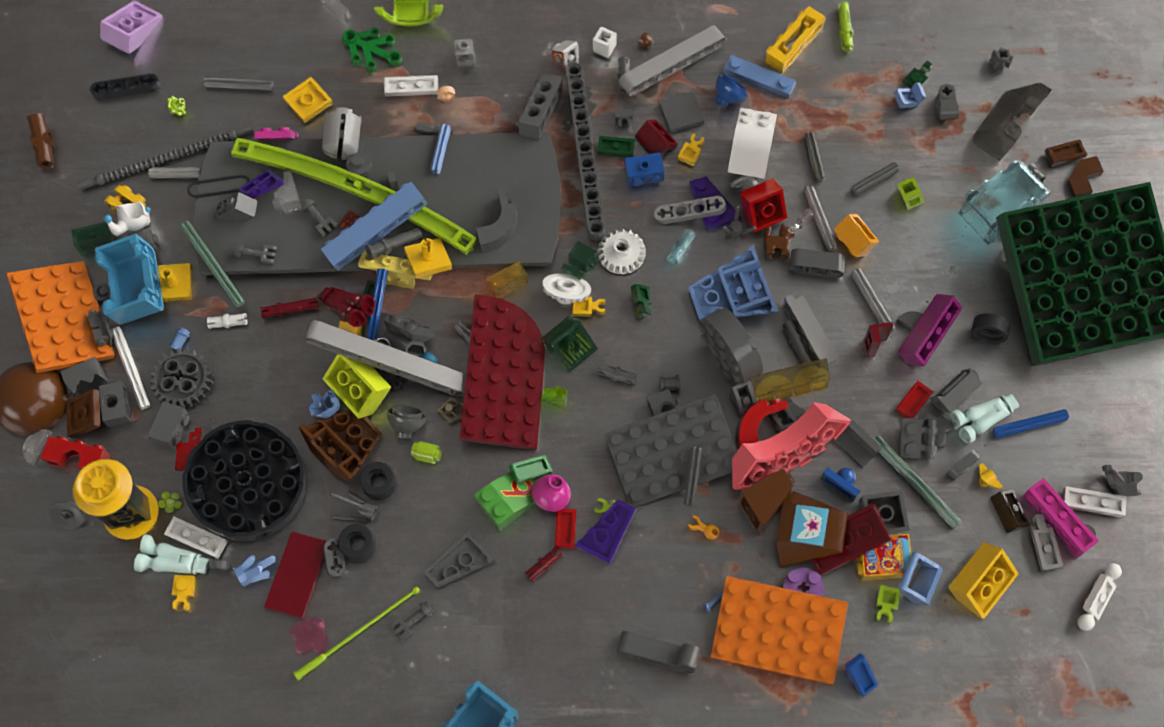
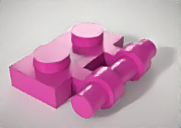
[254,127,298,140]

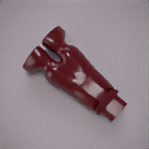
[319,287,375,327]

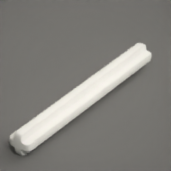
[112,327,150,410]

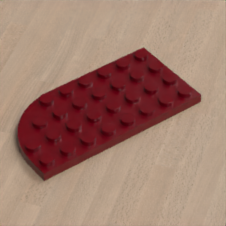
[459,294,545,450]

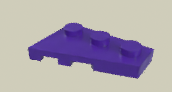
[689,176,742,231]
[575,500,637,563]

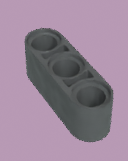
[789,248,845,277]

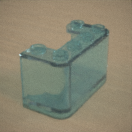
[959,160,1052,245]

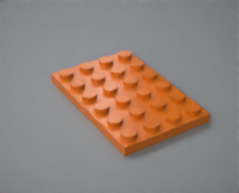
[7,261,115,373]
[710,576,848,685]

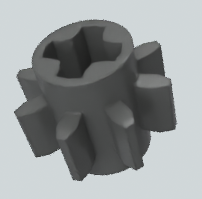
[989,47,1013,71]

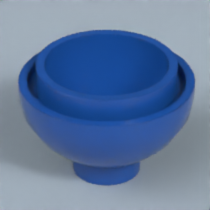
[715,74,748,107]

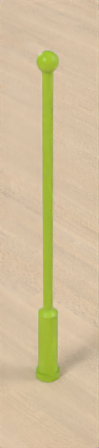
[293,586,420,681]

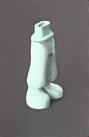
[949,394,1019,444]
[134,534,210,575]

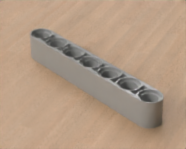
[619,26,726,96]

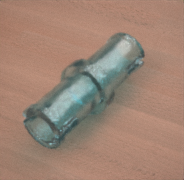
[667,229,696,265]

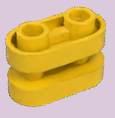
[104,184,147,212]

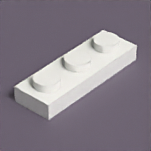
[384,75,438,96]
[1063,486,1127,518]
[164,517,228,559]

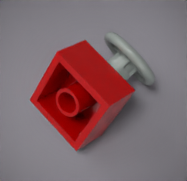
[730,175,788,232]

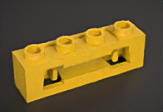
[765,6,826,73]

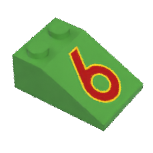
[474,472,536,531]

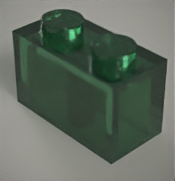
[71,222,117,256]

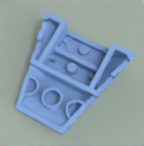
[688,246,778,320]

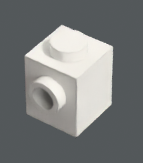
[593,27,616,58]

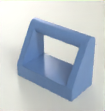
[898,552,943,606]

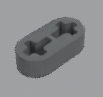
[947,449,982,480]
[323,538,345,577]

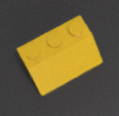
[948,542,1019,620]

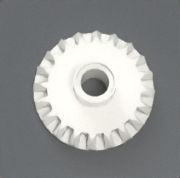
[598,229,646,274]
[542,273,591,304]

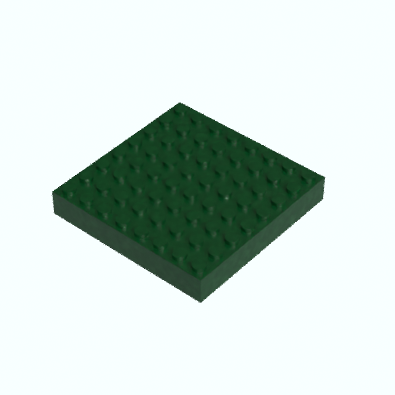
[996,182,1164,365]

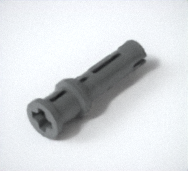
[365,227,422,261]

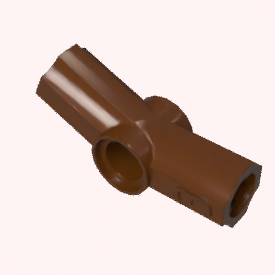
[27,113,54,169]

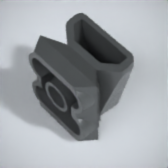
[383,314,434,357]

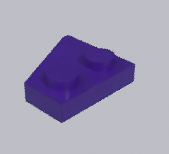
[238,169,284,198]

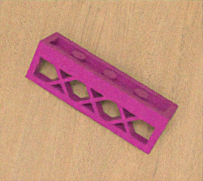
[1023,478,1099,558]

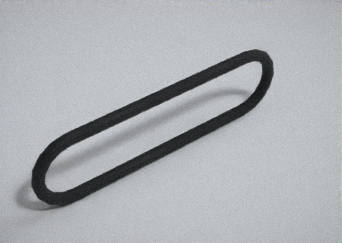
[187,175,250,198]

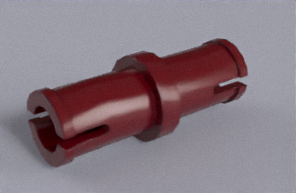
[524,546,563,582]

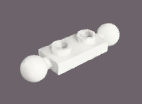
[1077,563,1122,631]

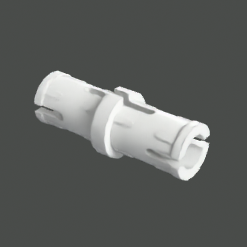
[207,313,248,329]

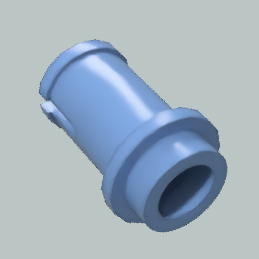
[169,327,190,352]

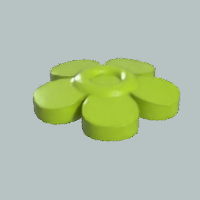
[158,491,182,513]

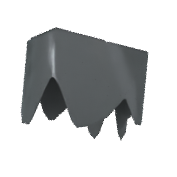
[61,357,109,398]

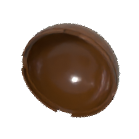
[0,362,69,436]

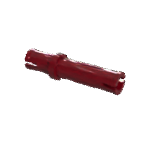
[260,297,319,319]

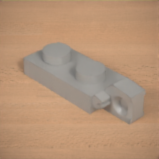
[1031,514,1063,571]

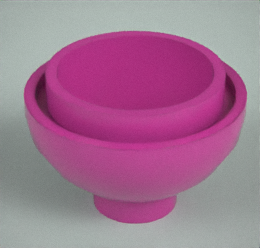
[531,475,571,512]

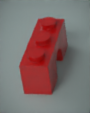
[41,436,110,470]

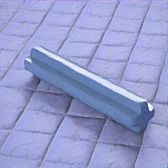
[430,124,451,174]

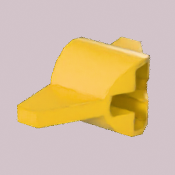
[979,463,1003,489]

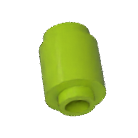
[411,441,442,464]

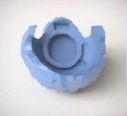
[308,389,340,419]

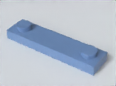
[724,55,796,98]

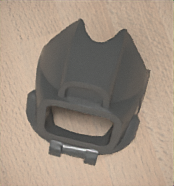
[1102,465,1143,496]

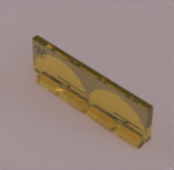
[752,358,830,403]

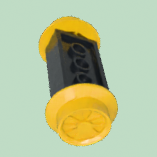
[73,459,159,540]

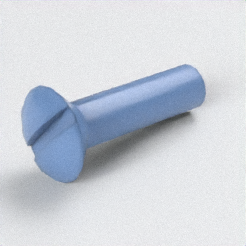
[702,592,723,613]

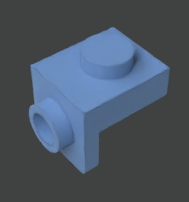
[893,83,926,108]

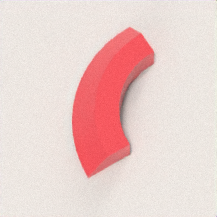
[732,403,851,490]

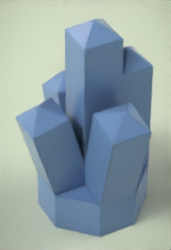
[234,555,276,587]

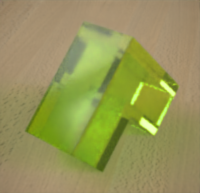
[541,385,568,408]

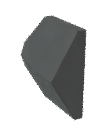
[768,397,806,432]

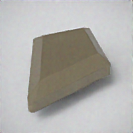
[437,397,463,424]

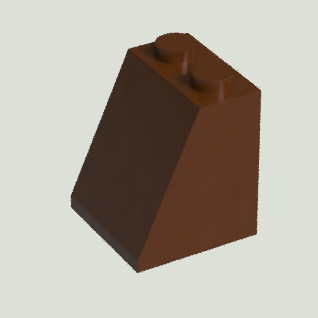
[738,468,794,535]

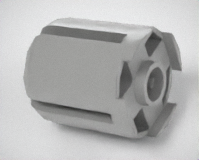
[322,107,362,160]

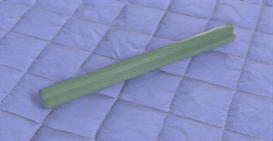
[180,221,245,307]
[874,436,961,529]

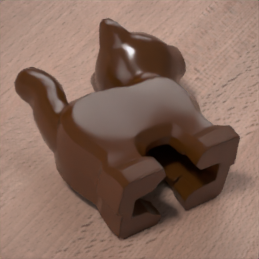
[764,223,795,260]

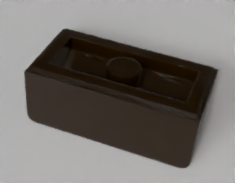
[990,489,1030,533]

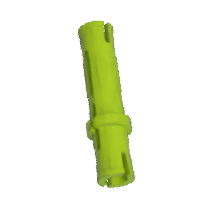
[838,2,854,52]

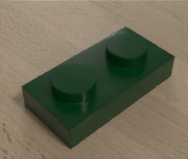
[597,136,635,158]

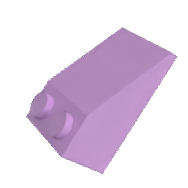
[100,0,163,54]

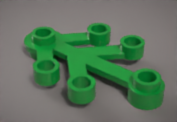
[342,27,402,73]

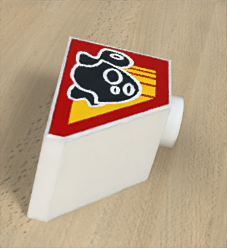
[552,40,579,73]

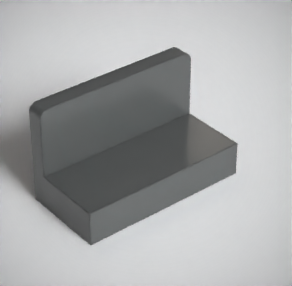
[835,420,882,468]

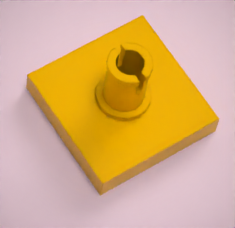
[404,238,452,279]
[157,263,192,302]

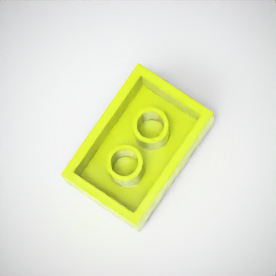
[322,354,391,419]

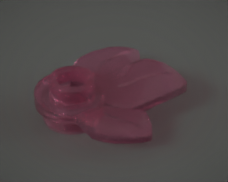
[290,617,328,655]

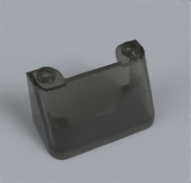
[973,83,1052,161]

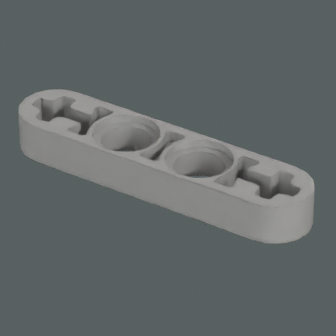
[654,196,727,224]

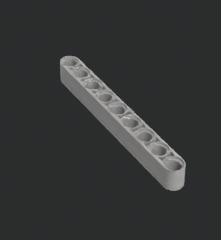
[304,320,466,398]

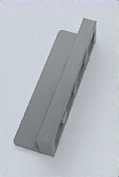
[783,295,838,368]

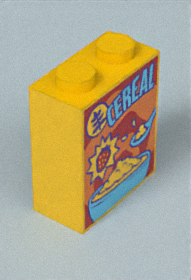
[857,534,914,581]

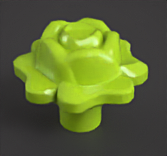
[167,96,186,116]

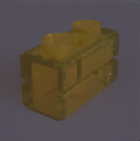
[486,261,529,298]

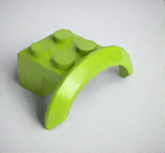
[374,0,443,26]

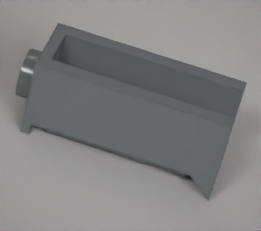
[929,368,982,415]

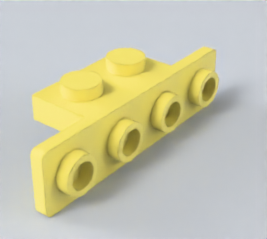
[358,251,433,289]

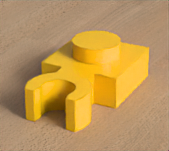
[677,133,704,166]
[573,297,605,317]
[172,575,196,611]

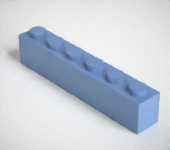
[321,182,428,271]

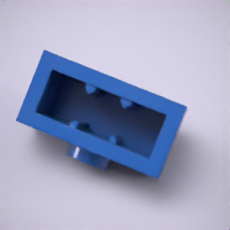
[625,153,665,186]

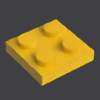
[283,77,333,123]

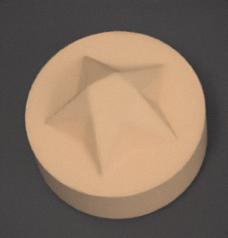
[437,86,455,101]

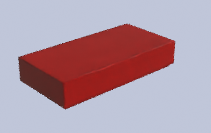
[895,381,934,418]
[554,509,577,550]

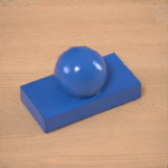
[821,467,860,502]
[844,653,879,697]

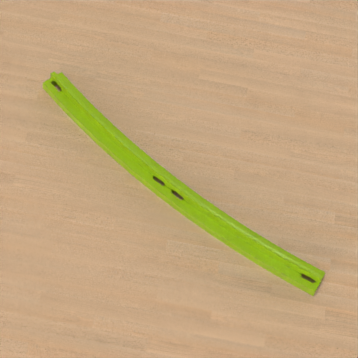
[231,138,478,255]

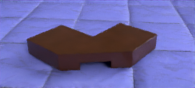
[1067,156,1104,198]

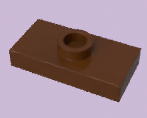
[1045,139,1087,167]

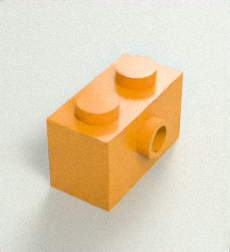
[834,214,879,257]

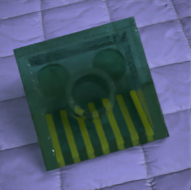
[541,315,598,372]

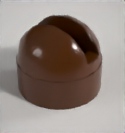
[638,32,653,48]

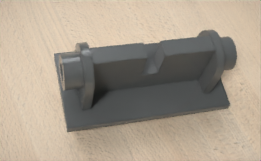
[87,306,115,347]

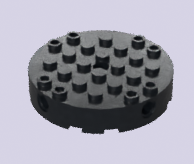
[182,420,307,542]

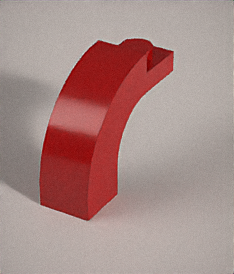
[735,398,789,449]

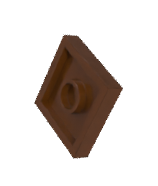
[66,389,100,438]

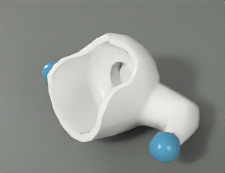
[104,202,151,236]

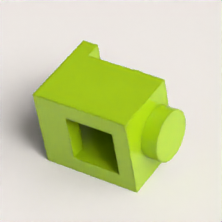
[897,177,925,210]

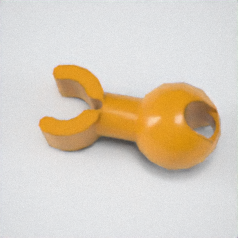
[688,515,720,540]

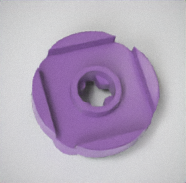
[783,568,824,597]

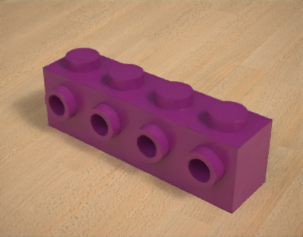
[898,294,963,366]

